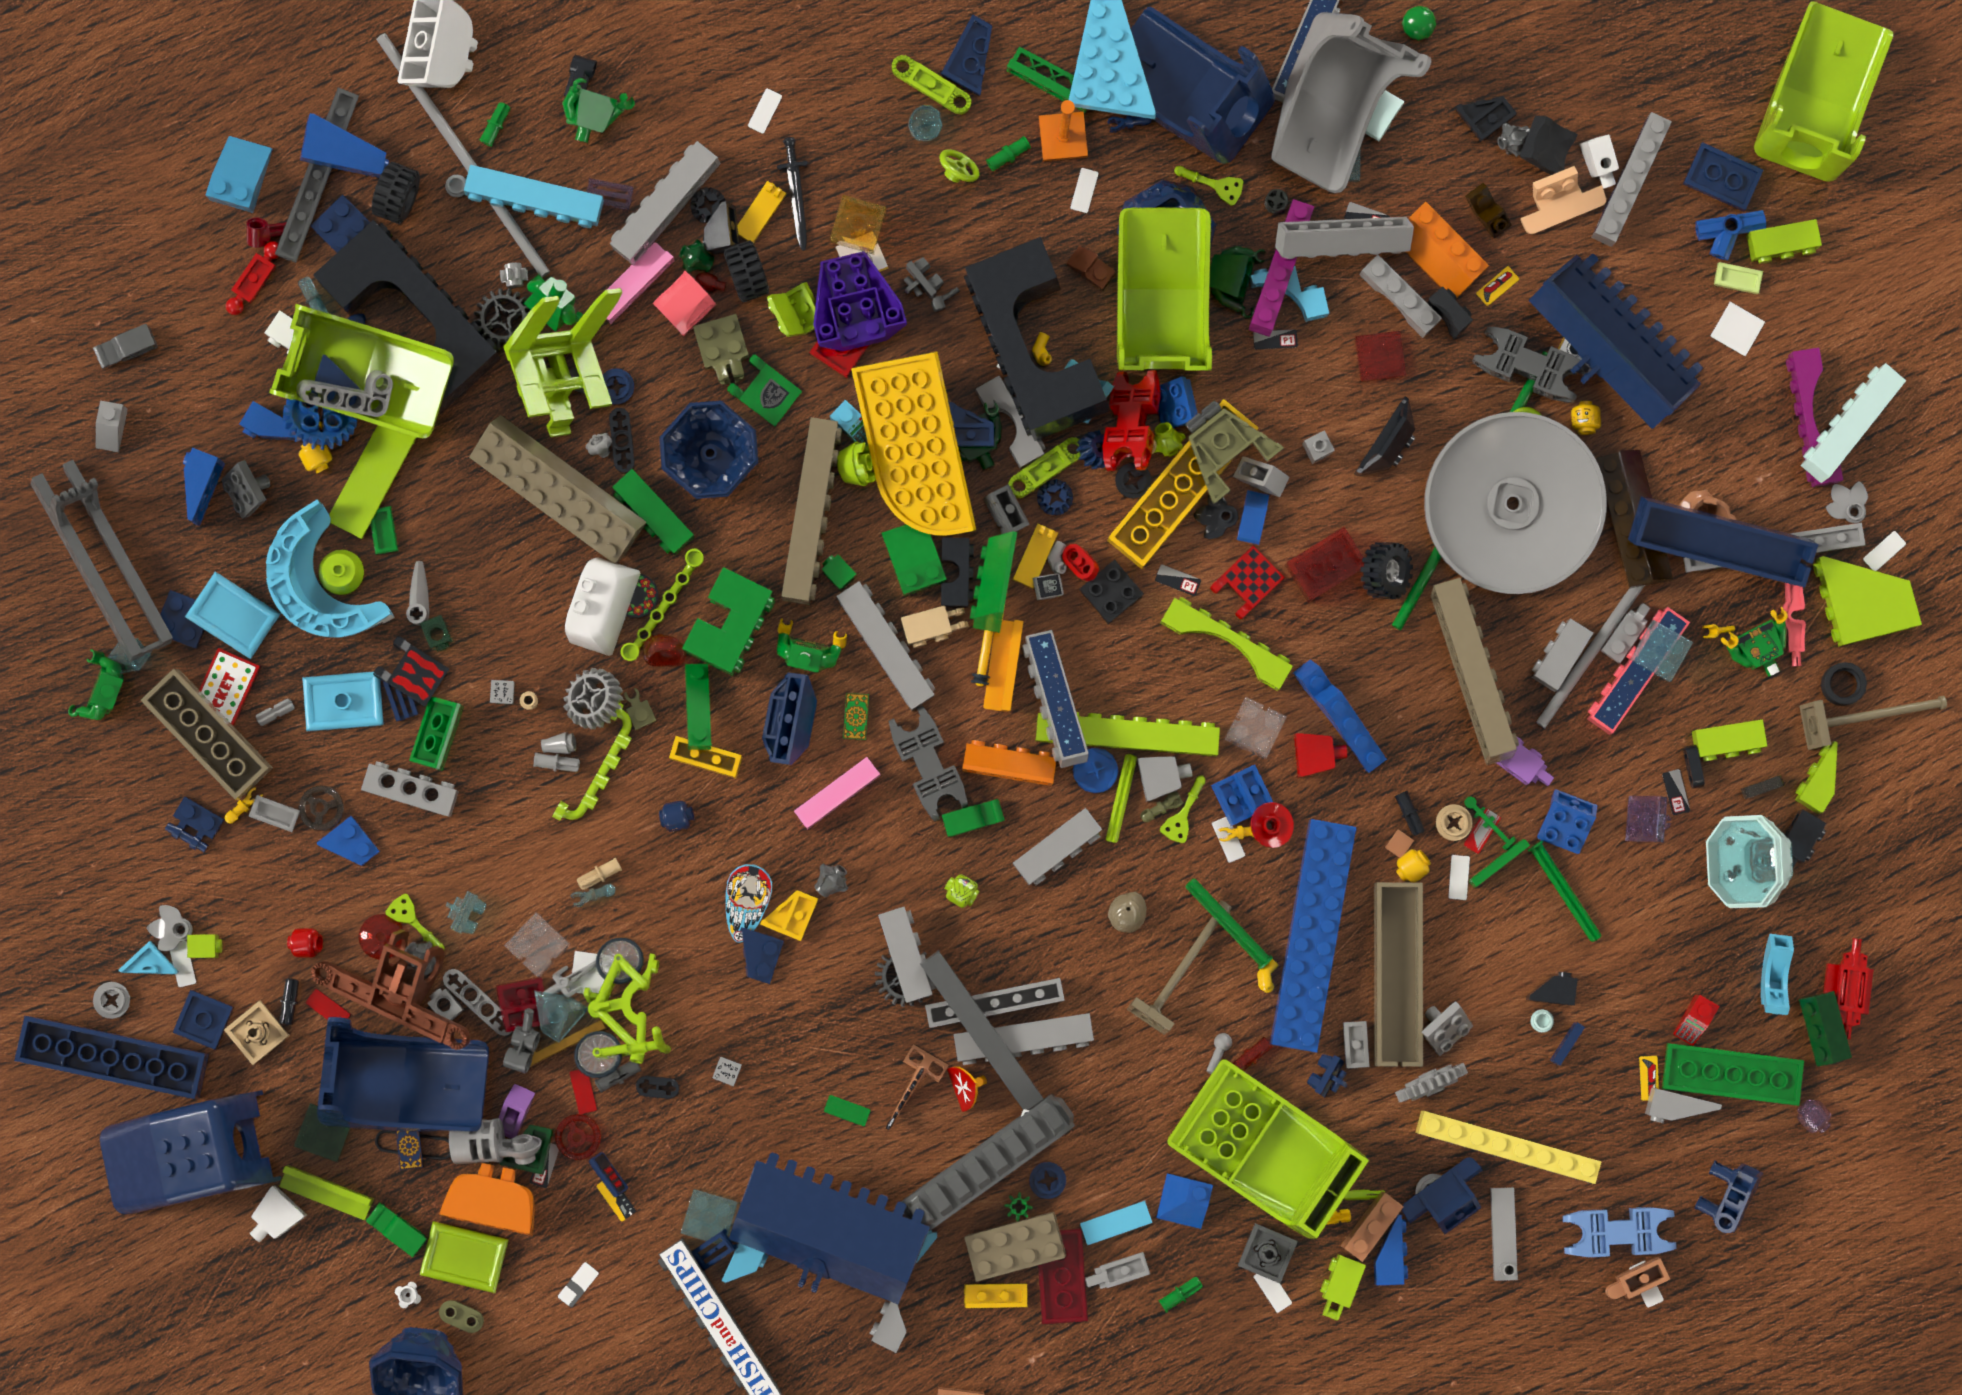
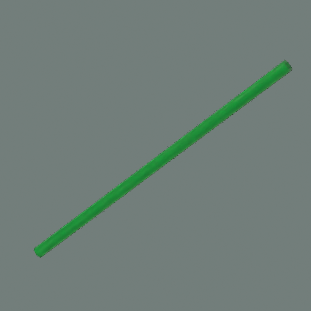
[1392,351,1548,630]

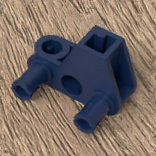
[1694,1161,1764,1233]

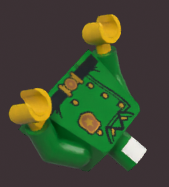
[1721,607,1788,677]
[777,618,847,673]

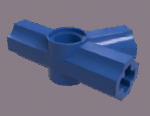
[1695,210,1766,261]

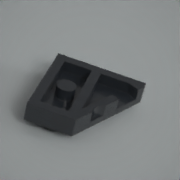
[1454,96,1517,142]

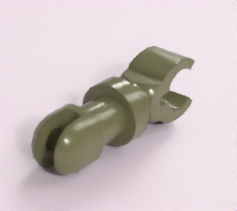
[1140,791,1184,822]

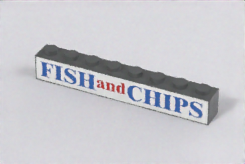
[658,1238,782,1395]

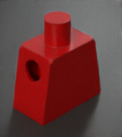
[1294,733,1347,778]

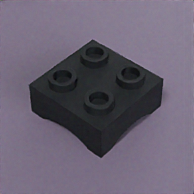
[1520,115,1578,175]
[1427,286,1473,339]
[1079,559,1144,625]

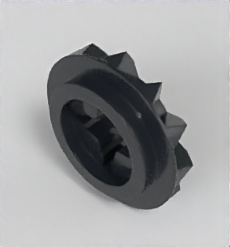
[690,187,726,223]
[1115,462,1151,499]

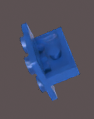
[1158,377,1198,428]

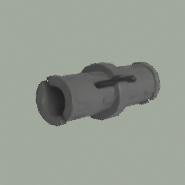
[594,1061,642,1093]

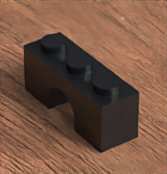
[941,538,974,608]

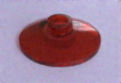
[359,914,404,960]

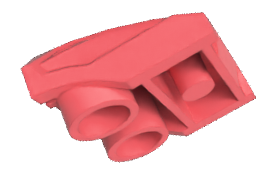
[653,271,716,337]

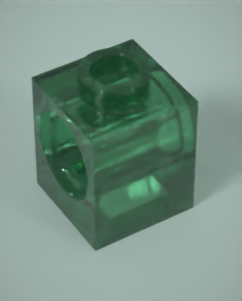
[420,615,454,652]

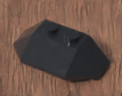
[1354,396,1415,476]

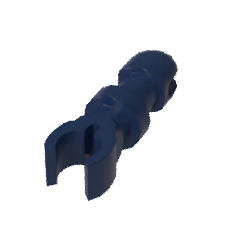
[1108,115,1152,133]

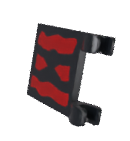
[373,636,449,707]

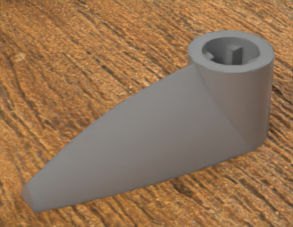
[406,561,429,626]

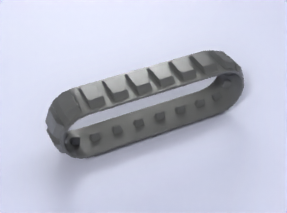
[901,1093,1075,1232]

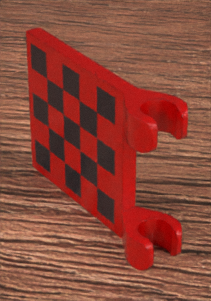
[1210,546,1285,619]

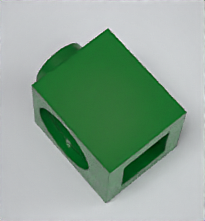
[821,554,857,591]

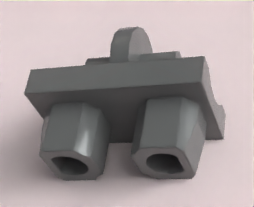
[904,257,944,300]

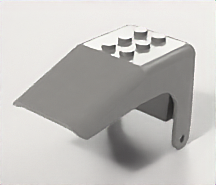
[1272,12,1431,193]

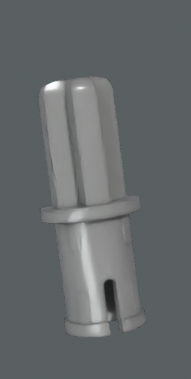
[533,753,580,772]

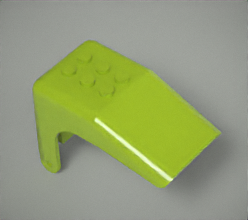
[1754,1,1893,182]
[1117,208,1212,371]
[269,304,454,438]

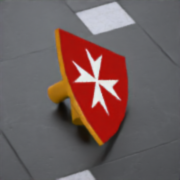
[947,1067,987,1112]

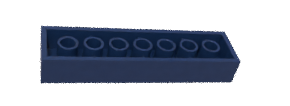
[14,1016,209,1099]

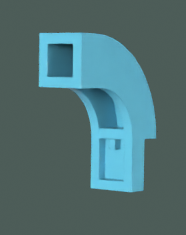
[1761,934,1794,1015]

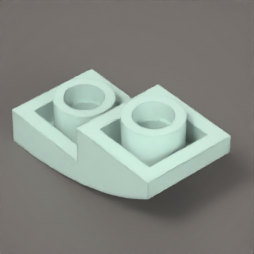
[1365,90,1404,141]

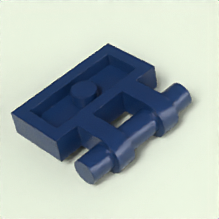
[165,796,225,853]

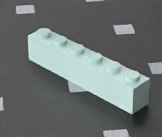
[1801,363,1906,483]

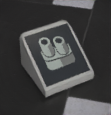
[1033,573,1064,600]

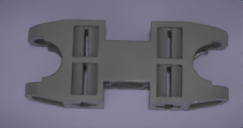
[1472,327,1589,403]
[888,706,968,822]

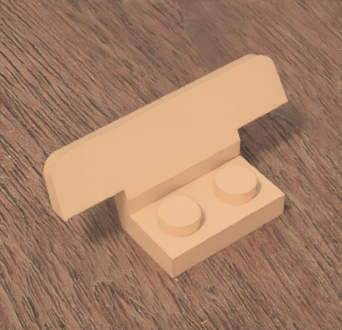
[1521,166,1606,234]

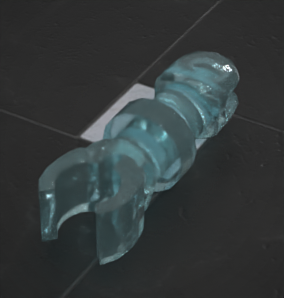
[570,884,615,907]

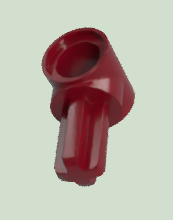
[246,217,287,248]

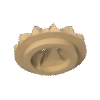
[1436,804,1472,841]

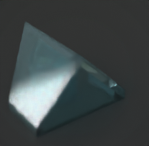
[534,990,588,1042]

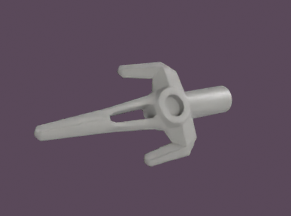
[541,961,601,1001]

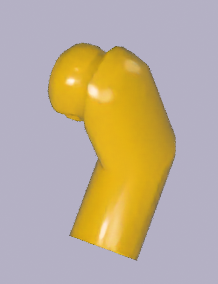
[1257,959,1279,993]

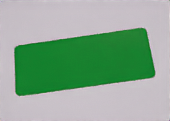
[824,1095,870,1126]

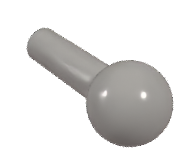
[1206,1033,1232,1074]

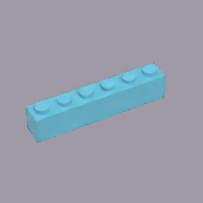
[464,165,604,228]

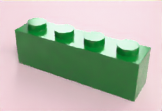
[612,469,695,555]

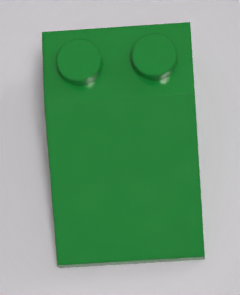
[882,524,947,597]

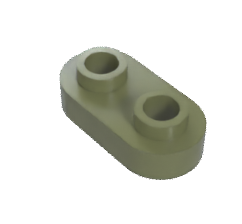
[439,1300,484,1333]

